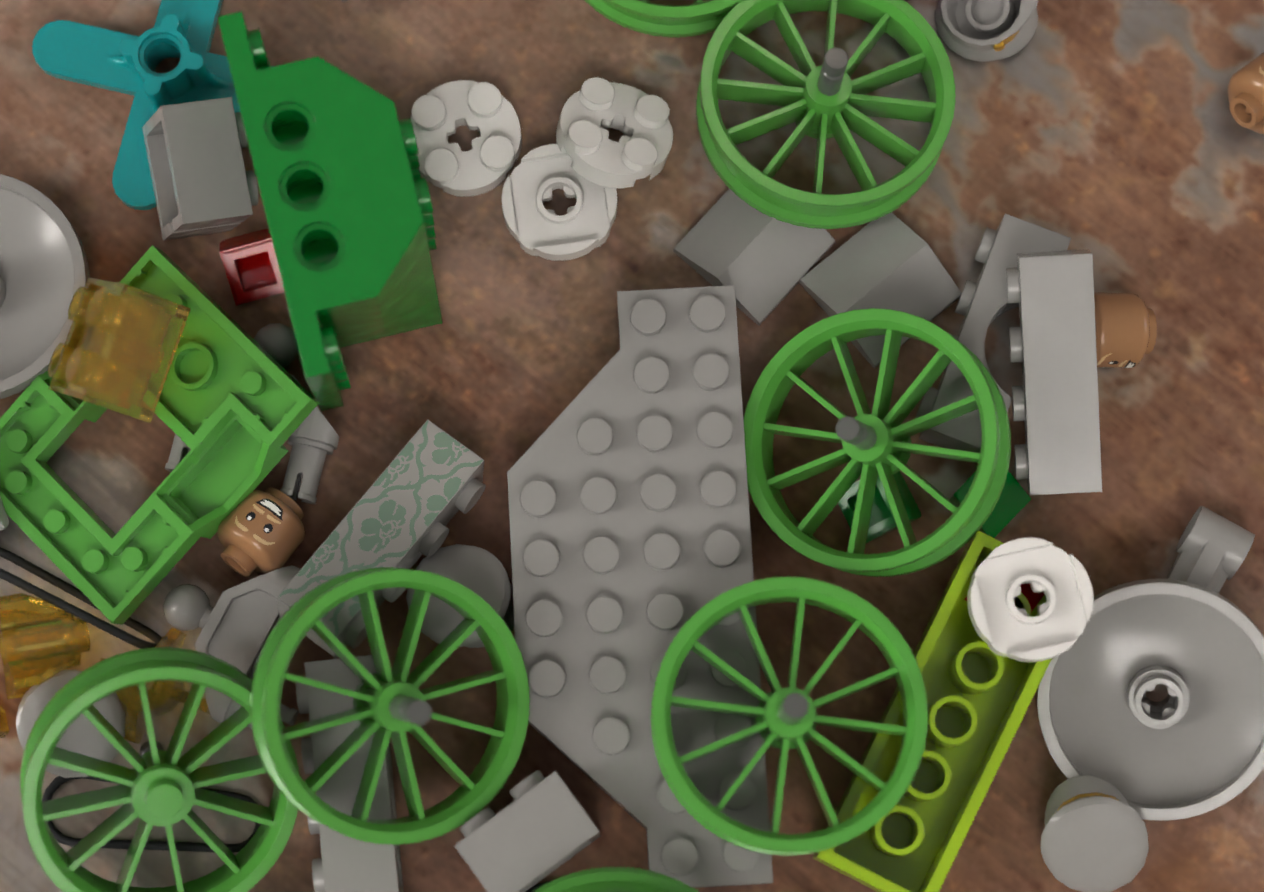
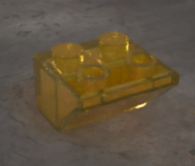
[48,277,191,423]

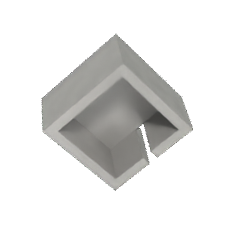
[142,97,258,241]
[454,770,601,892]

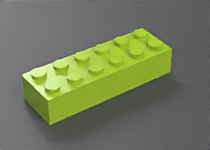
[812,530,1052,892]

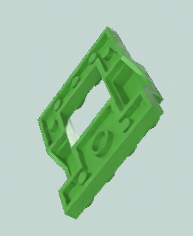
[0,245,319,625]

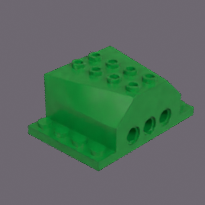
[217,11,443,411]

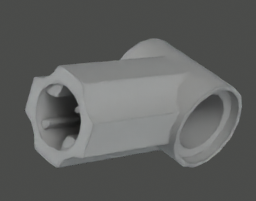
[1166,506,1255,594]

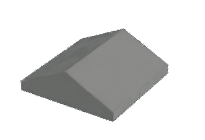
[673,188,835,326]
[799,212,961,368]

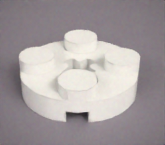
[556,77,673,189]
[410,80,522,197]
[502,143,617,261]
[967,538,1094,662]

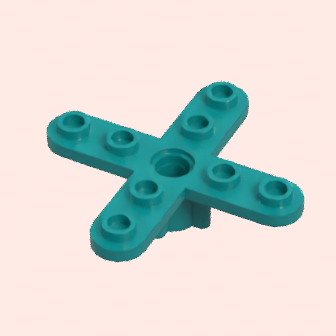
[32,0,240,210]

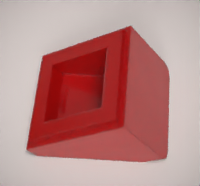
[219,228,284,305]

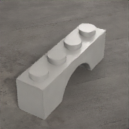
[915,214,1071,453]

